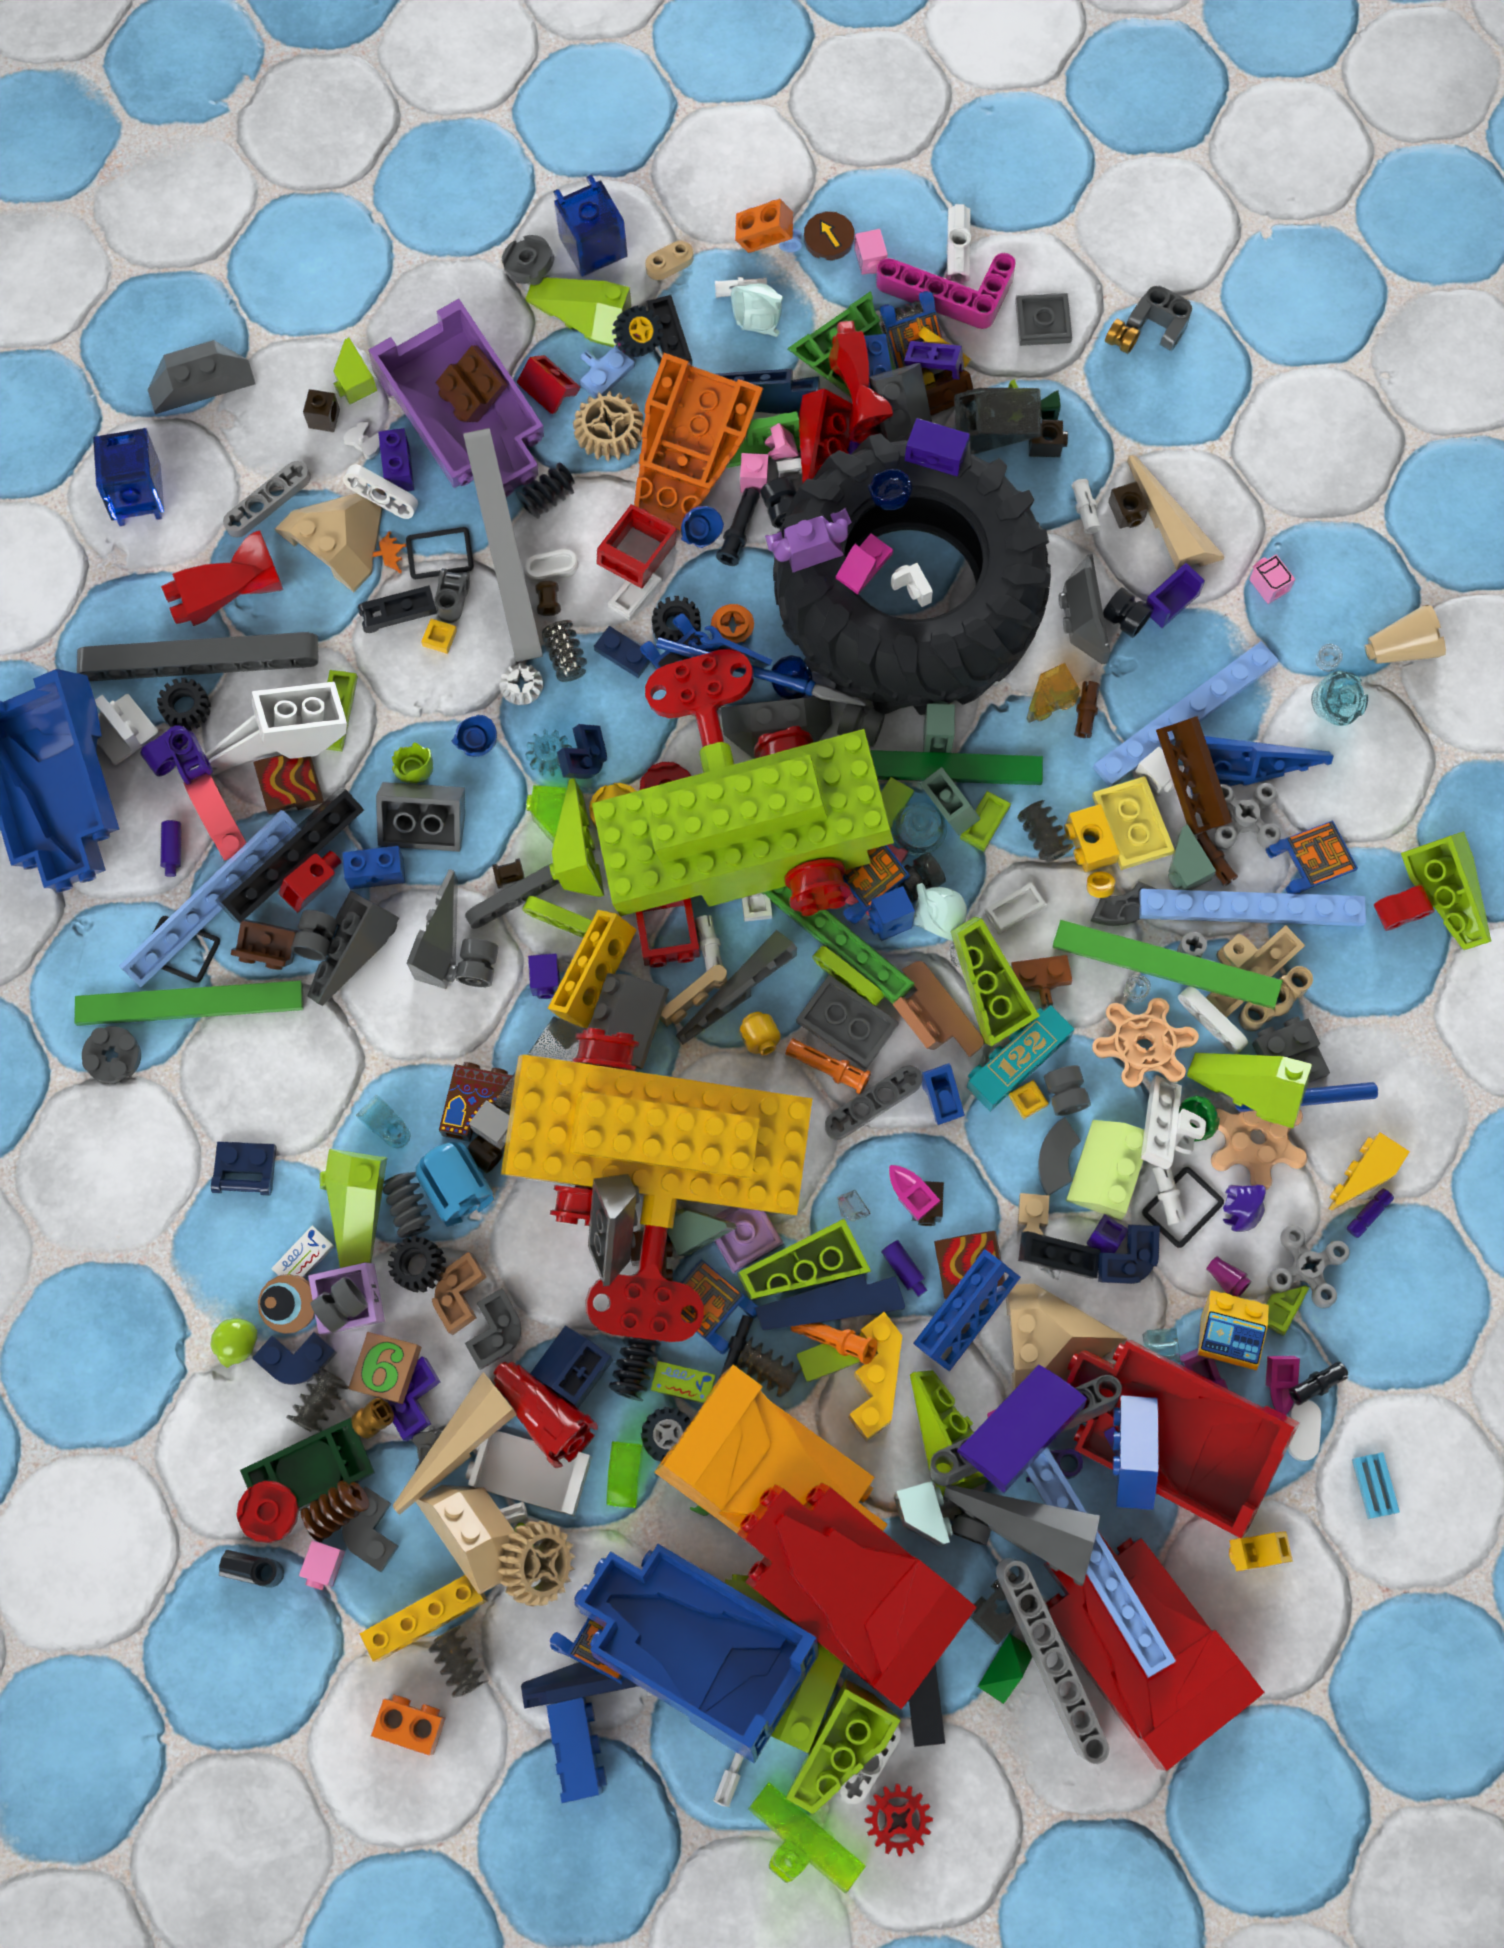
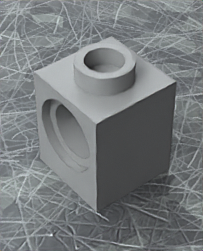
[469,1100,509,1150]

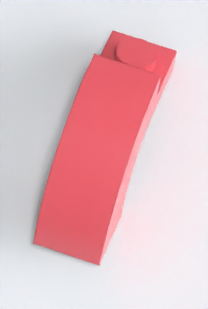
[183,773,247,861]

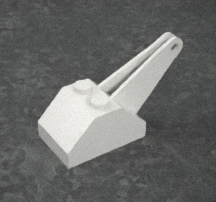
[205,682,347,776]

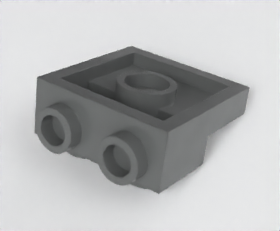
[1252,1017,1330,1083]

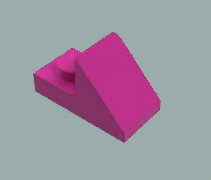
[836,534,893,594]

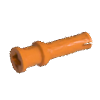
[785,1038,871,1095]
[790,1322,877,1365]

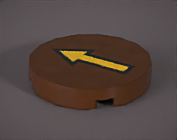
[804,211,855,261]

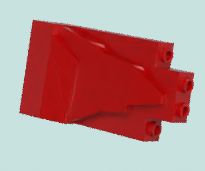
[1066,1340,1300,1538]
[737,1482,977,1710]
[1043,1530,1265,1771]

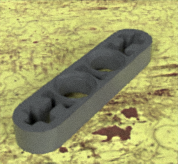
[465,863,560,929]
[825,1065,922,1140]

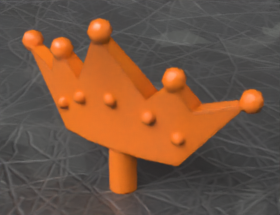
[372,531,406,573]

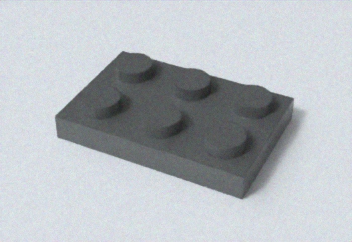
[796,975,899,1070]

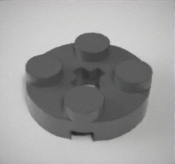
[502,235,555,285]
[82,1026,141,1084]

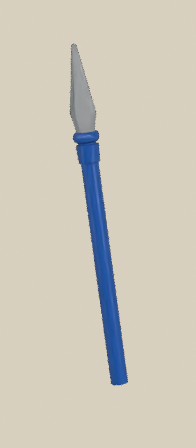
[656,637,866,706]

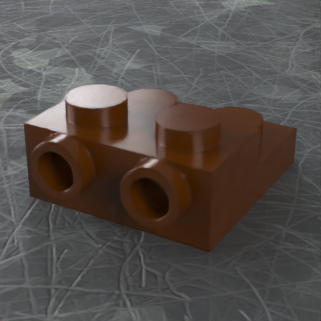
[435,345,508,422]

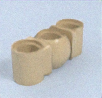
[1238,966,1313,1031]

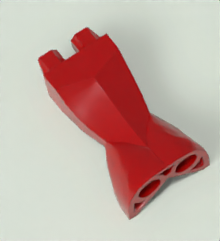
[829,321,893,443]
[161,530,283,626]

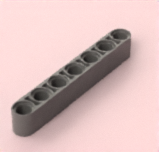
[929,1375,1122,1486]

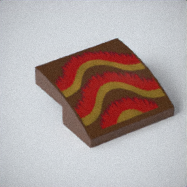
[253,755,324,815]
[934,1231,1005,1299]

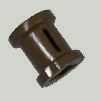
[535,581,561,616]
[492,858,525,889]

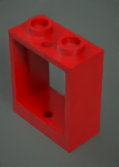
[597,504,677,589]
[636,898,700,968]

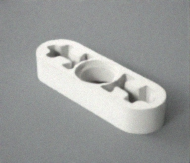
[343,465,418,519]
[1178,986,1248,1054]
[839,1726,901,1804]

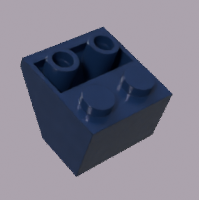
[530,1325,613,1408]

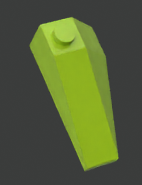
[525,277,632,347]
[549,778,604,897]
[1401,831,1491,950]
[1187,1053,1312,1128]
[910,1370,989,1497]
[771,1642,844,1753]

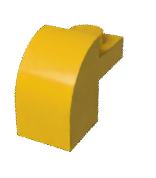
[1229,1531,1293,1572]

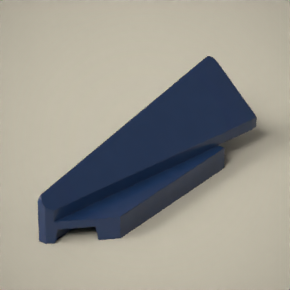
[716,369,820,415]
[755,1274,905,1330]
[521,1662,639,1709]

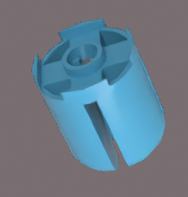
[416,1142,494,1227]

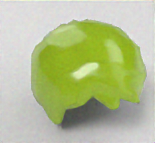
[392,742,433,784]
[210,1318,258,1368]

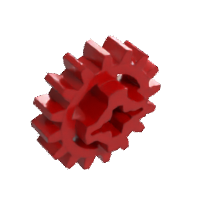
[864,1783,933,1856]

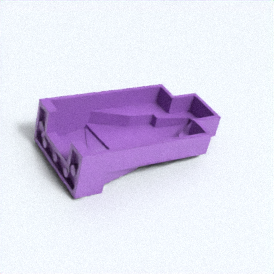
[368,299,544,497]

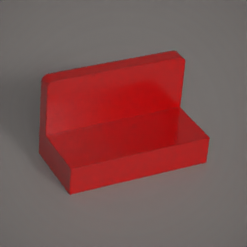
[517,355,581,414]

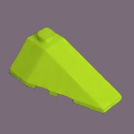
[325,1149,387,1268]
[786,1679,901,1814]

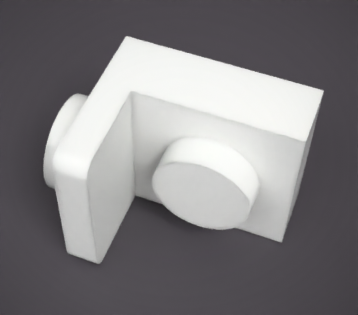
[777,450,802,482]
[891,563,933,607]

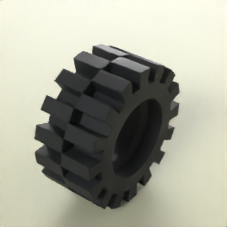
[652,596,701,642]
[157,678,211,731]
[388,1236,446,1293]

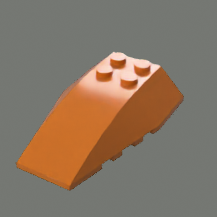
[634,353,763,531]

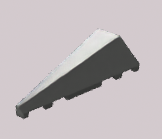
[676,930,797,1045]
[943,1485,1100,1586]

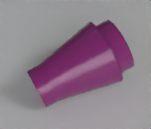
[1206,1256,1252,1297]

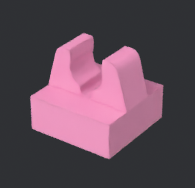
[765,423,799,460]

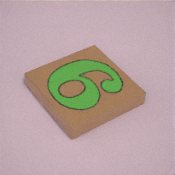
[348,1332,422,1404]

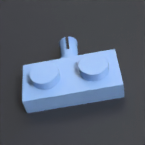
[580,346,634,398]

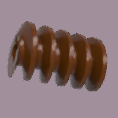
[300,1481,369,1542]

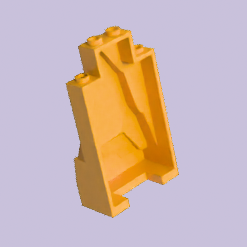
[654,1365,888,1533]

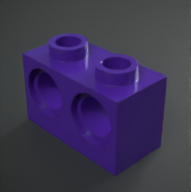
[378,428,415,492]

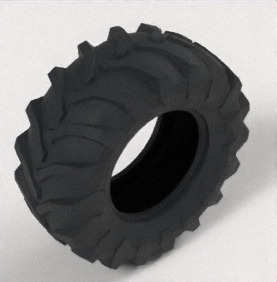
[773,431,1051,715]

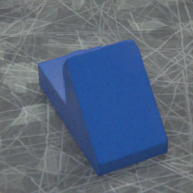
[922,1063,965,1125]

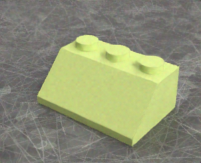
[1066,1120,1144,1220]

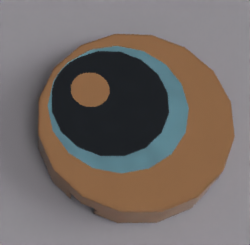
[258,1274,315,1334]

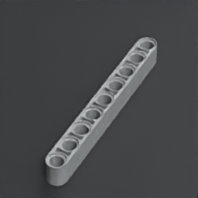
[463,428,543,662]

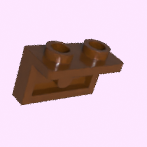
[231,919,298,970]

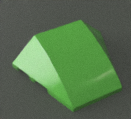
[788,291,895,398]

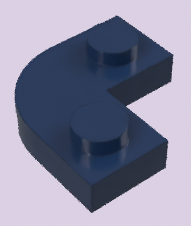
[557,724,607,779]
[1098,1224,1160,1284]
[252,1332,337,1385]

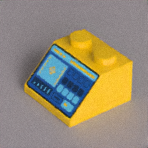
[1198,1290,1269,1371]

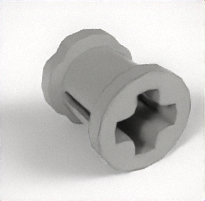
[1177,932,1207,958]

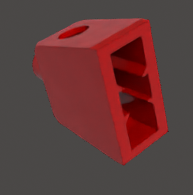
[278,851,341,913]

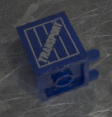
[553,174,628,277]
[93,428,164,526]

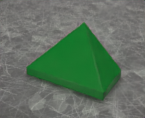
[977,1633,1032,1704]

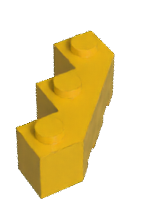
[848,1312,902,1442]

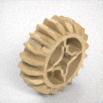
[573,391,644,461]
[497,1521,576,1606]

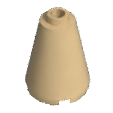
[1364,604,1446,664]

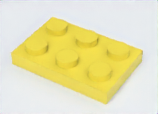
[1092,776,1175,870]

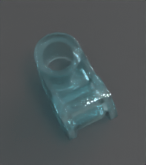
[356,1095,411,1148]

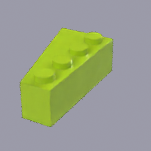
[951,917,1040,1046]
[737,1219,871,1300]

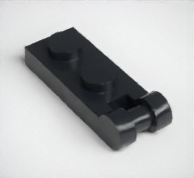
[358,585,437,633]

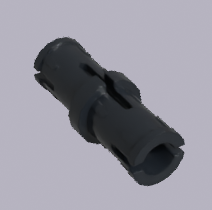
[1289,1362,1349,1406]

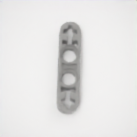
[223,461,311,538]

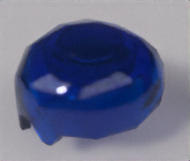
[868,469,912,510]
[771,655,813,700]

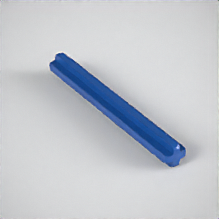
[1235,1082,1378,1112]

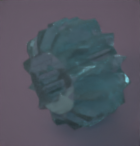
[525,729,572,777]

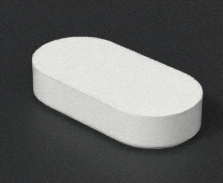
[525,549,578,583]
[1288,1400,1321,1461]

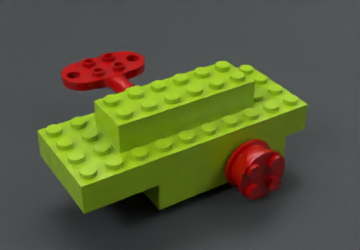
[592,649,894,917]

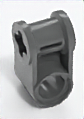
[435,568,470,623]

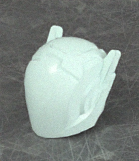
[731,283,783,337]
[914,883,967,941]

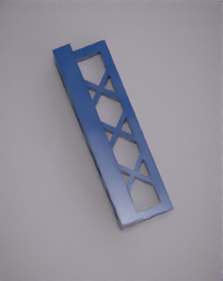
[913,1249,1021,1372]

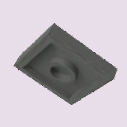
[1015,293,1072,346]

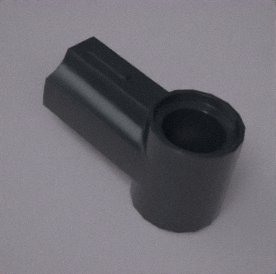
[219,1550,284,1588]

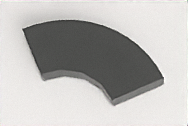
[1091,881,1156,926]
[1038,1117,1081,1195]

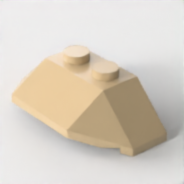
[416,1485,516,1595]

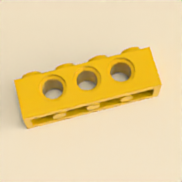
[547,910,637,1029]
[359,1575,487,1662]

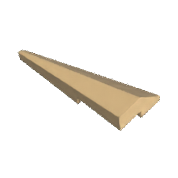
[1127,455,1224,570]
[392,1372,517,1515]

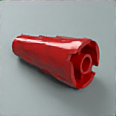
[493,1362,598,1468]

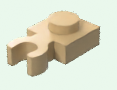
[1018,1193,1049,1241]

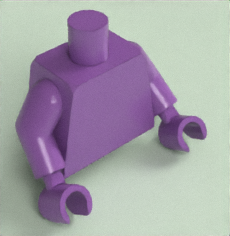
[765,508,852,572]

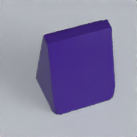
[1087,1214,1128,1253]

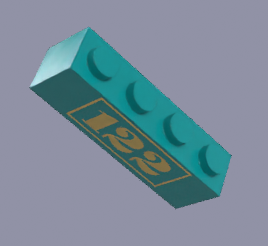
[966,1005,1075,1112]

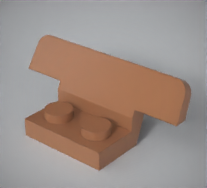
[893,961,984,1057]

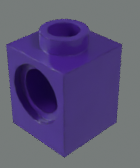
[528,954,560,999]

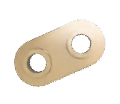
[645,241,694,280]

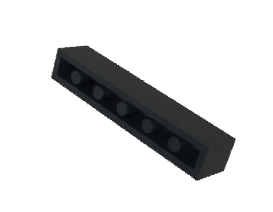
[215,789,364,923]

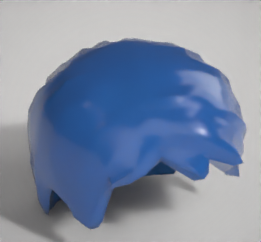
[681,506,724,548]
[451,715,497,757]

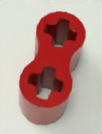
[1373,885,1435,931]

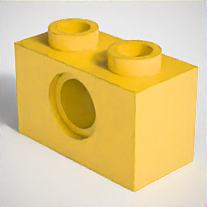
[1064,804,1120,873]

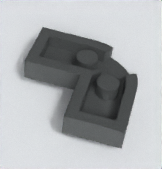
[465,1288,521,1370]
[342,1486,399,1572]

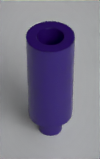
[160,820,182,877]
[881,1240,928,1297]

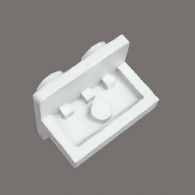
[95,694,159,765]

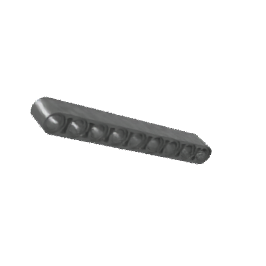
[77,632,318,681]

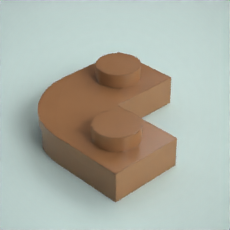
[432,1252,487,1335]

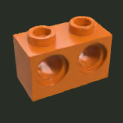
[735,199,793,253]
[371,1694,446,1756]

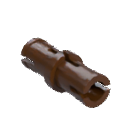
[1074,681,1100,738]
[1197,831,1238,887]

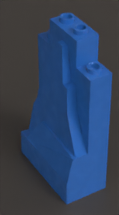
[0,669,120,892]
[576,1544,819,1764]

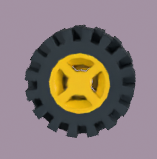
[612,306,663,357]

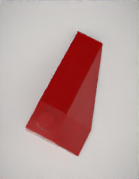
[799,388,853,483]

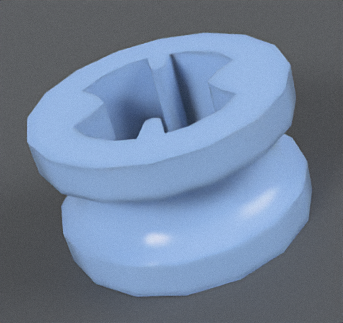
[779,228,802,252]

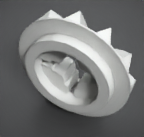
[499,663,543,705]

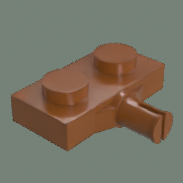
[1011,955,1072,1008]

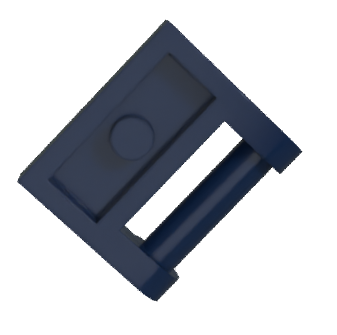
[211,1141,277,1196]

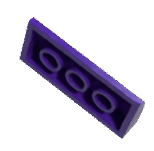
[957,1365,1087,1493]

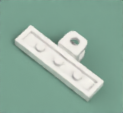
[1141,1075,1206,1170]

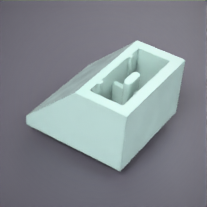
[894,1481,953,1547]

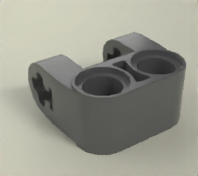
[1126,286,1192,351]

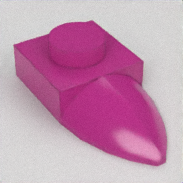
[889,1165,940,1222]
[1265,1356,1300,1415]

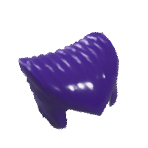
[1223,1185,1266,1232]

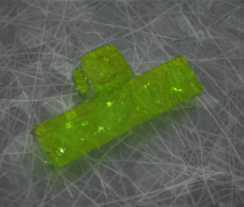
[748,1782,866,1894]

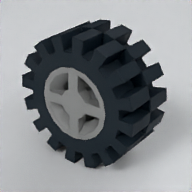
[641,1407,691,1462]

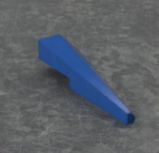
[1190,736,1334,796]

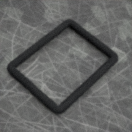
[406,527,474,579]
[152,916,220,983]
[1142,1167,1224,1248]

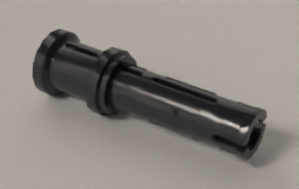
[716,488,760,566]

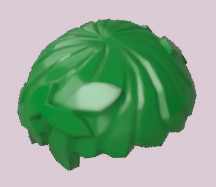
[1179,1095,1220,1142]

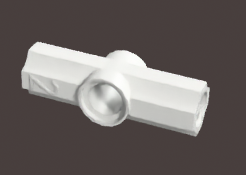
[946,204,971,284]

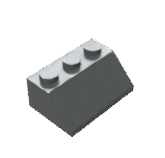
[869,363,932,442]
[376,782,465,852]
[589,973,669,1069]
[588,1174,640,1286]

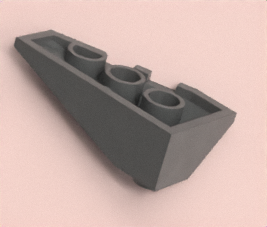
[406,869,458,989]
[307,890,400,1006]

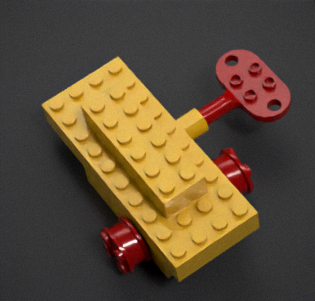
[501,1028,813,1342]

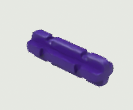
[1347,1188,1394,1238]

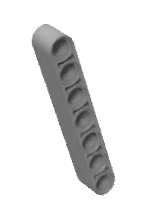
[996,1558,1109,1764]

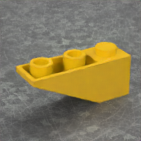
[1328,1132,1410,1211]

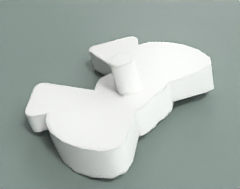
[343,422,380,459]

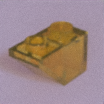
[1026,663,1080,723]

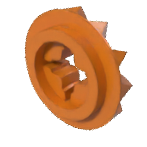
[711,604,754,644]

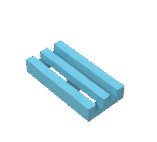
[1352,1452,1400,1519]

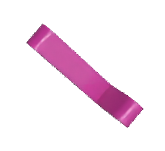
[876,253,1016,329]

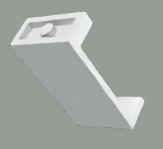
[466,1431,592,1517]

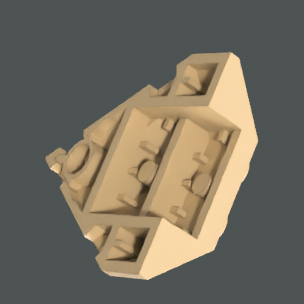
[275,488,385,592]
[1006,1284,1127,1391]

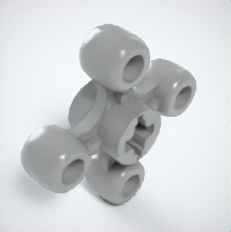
[1214,783,1281,849]
[1267,1225,1350,1308]

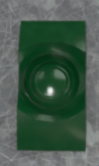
[240,1417,375,1511]

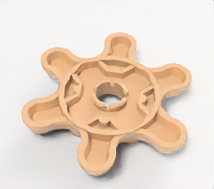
[1092,998,1199,1088]
[1211,1108,1308,1190]

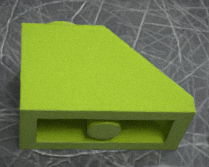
[333,337,377,404]

